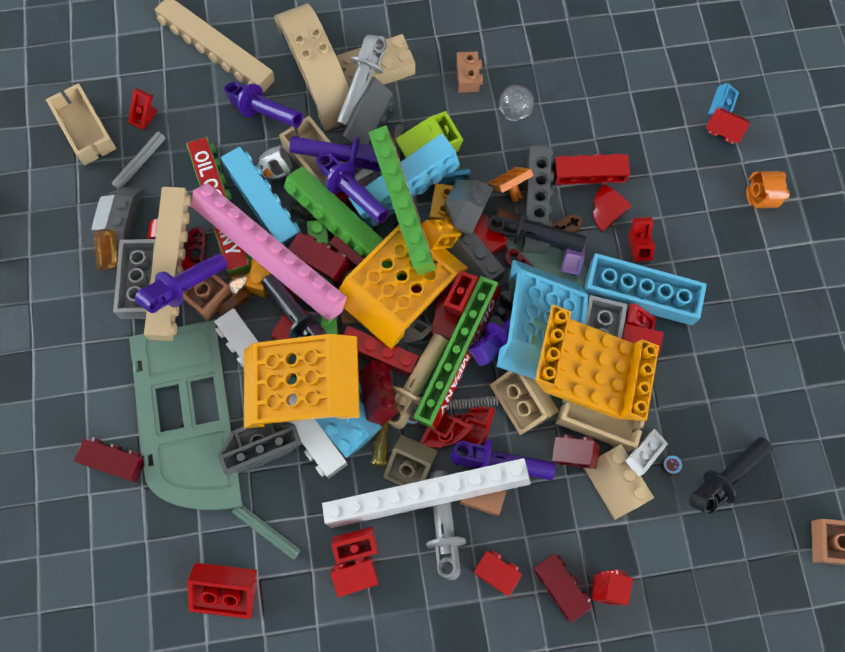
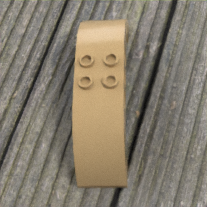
[274,3,349,132]

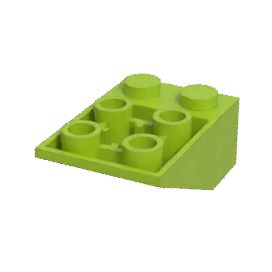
[396,111,463,158]

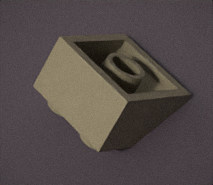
[383,435,438,486]

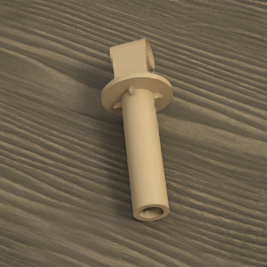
[387,333,449,429]

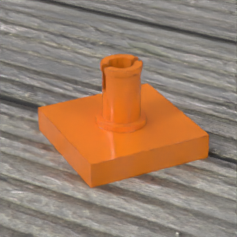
[486,167,534,202]

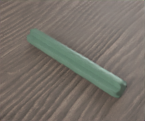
[232,506,301,560]

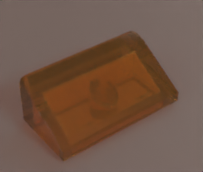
[94,229,118,271]
[227,271,248,296]

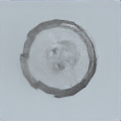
[498,84,534,121]

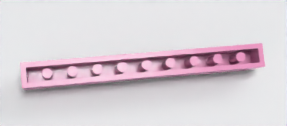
[191,183,347,321]

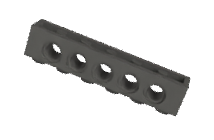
[522,146,555,254]

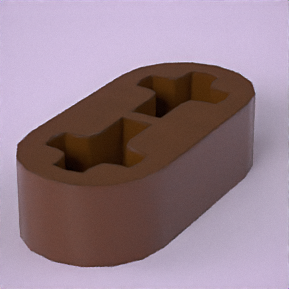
[552,214,582,233]
[218,288,252,316]

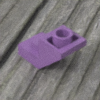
[560,245,585,275]

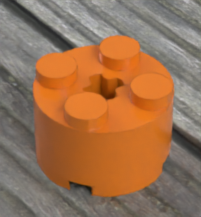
[746,171,789,208]

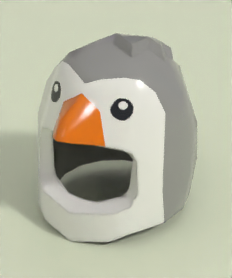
[257,145,293,179]

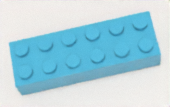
[349,134,460,227]
[220,146,301,248]
[584,253,707,326]
[289,354,382,458]

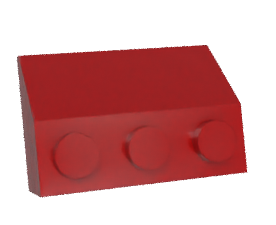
[187,563,257,619]

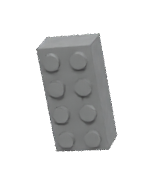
[113,239,156,319]
[585,295,628,338]

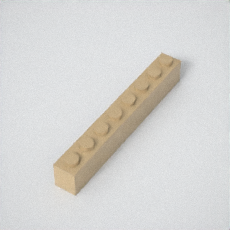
[154,0,275,93]
[144,187,191,341]

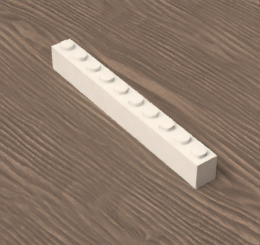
[214,308,348,479]
[322,458,531,528]

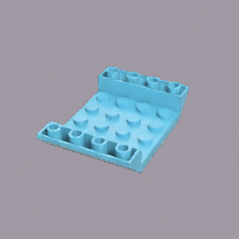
[497,260,588,379]

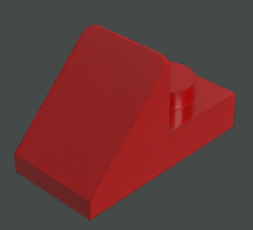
[128,88,157,130]
[624,303,656,330]

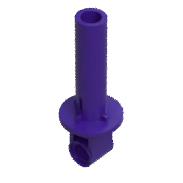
[224,82,303,128]
[290,136,381,172]
[316,152,390,224]
[135,253,227,313]
[469,318,511,366]
[450,439,556,481]

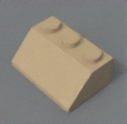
[490,371,560,435]
[584,444,654,520]

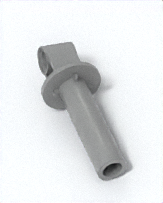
[337,35,387,127]
[426,471,466,580]

